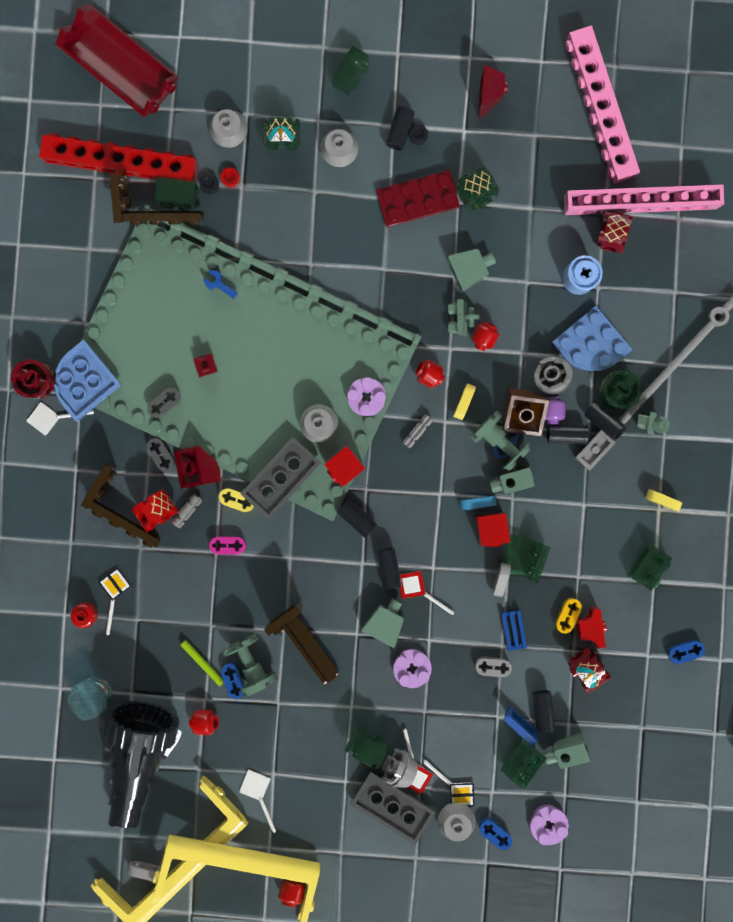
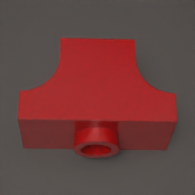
[576,607,607,648]

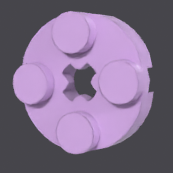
[347,377,386,416]
[393,649,432,688]
[529,804,569,845]

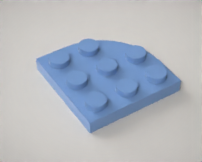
[551,306,633,371]
[54,340,122,422]

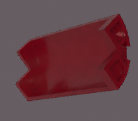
[55,4,179,117]

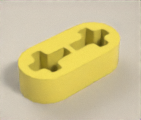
[453,383,476,420]
[219,488,254,512]
[645,489,682,512]

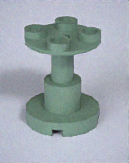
[470,410,531,471]
[223,633,278,697]

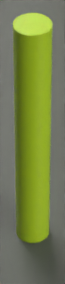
[180,640,224,687]

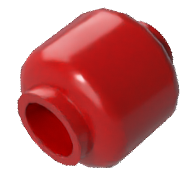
[471,321,500,351]
[415,360,445,388]
[70,602,98,628]
[189,710,219,735]
[278,879,305,907]

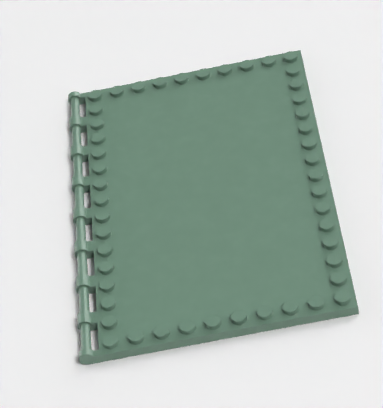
[80,204,422,521]

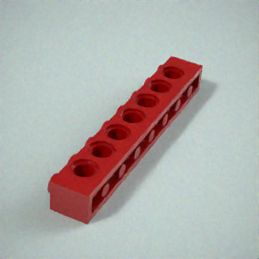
[39,133,198,186]

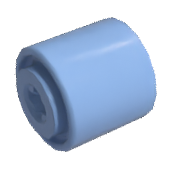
[562,255,603,295]

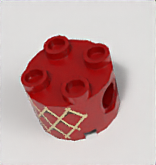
[132,489,179,532]

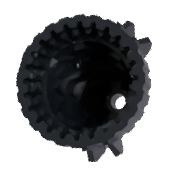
[99,700,182,828]

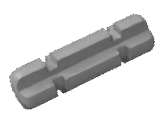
[403,415,433,448]
[172,494,202,528]

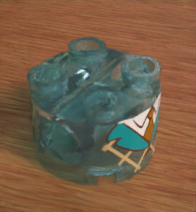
[68,677,112,720]

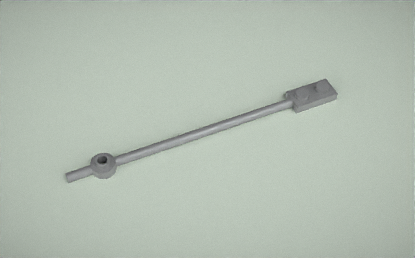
[575,296,733,471]

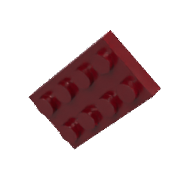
[376,170,460,228]

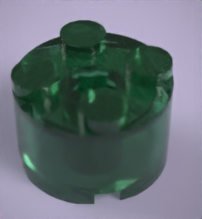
[344,726,389,769]

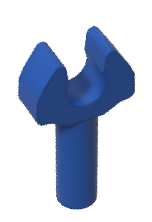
[203,270,238,299]

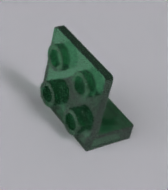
[501,533,551,584]

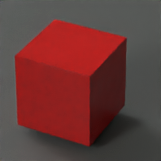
[324,446,366,487]
[475,512,510,547]

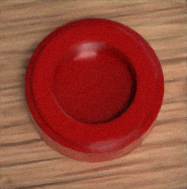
[220,167,240,188]

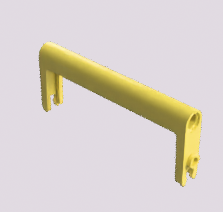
[91,775,248,922]
[152,834,320,922]

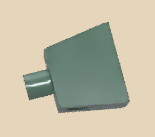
[447,249,496,293]
[490,466,535,494]
[362,598,404,648]
[544,732,590,769]

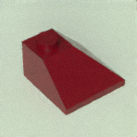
[478,66,508,118]
[174,446,221,489]

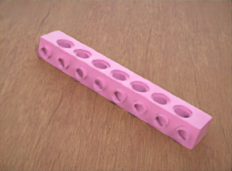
[565,25,640,184]
[564,185,724,215]

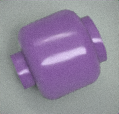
[545,397,566,424]

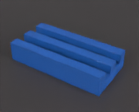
[501,609,527,651]
[503,706,539,746]

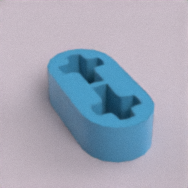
[460,495,497,510]

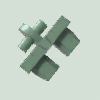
[448,299,479,336]
[637,412,670,435]

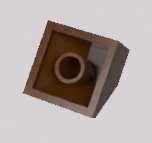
[503,387,550,436]

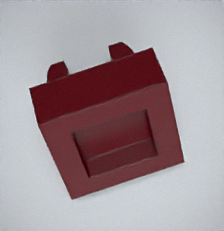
[193,353,218,378]

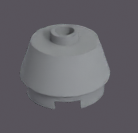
[209,109,247,148]
[320,129,358,167]
[534,356,573,394]
[300,404,338,443]
[382,749,418,788]
[437,803,476,841]

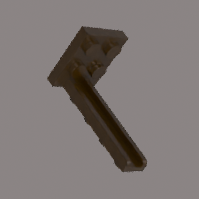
[110,170,204,225]
[81,463,161,548]
[264,600,340,685]

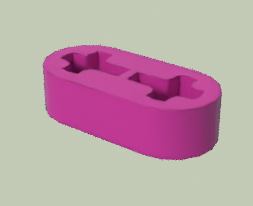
[209,536,247,554]

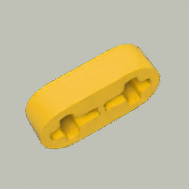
[555,598,582,634]

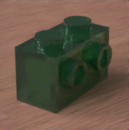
[332,45,370,96]
[154,177,199,211]
[627,545,672,591]
[500,739,547,789]

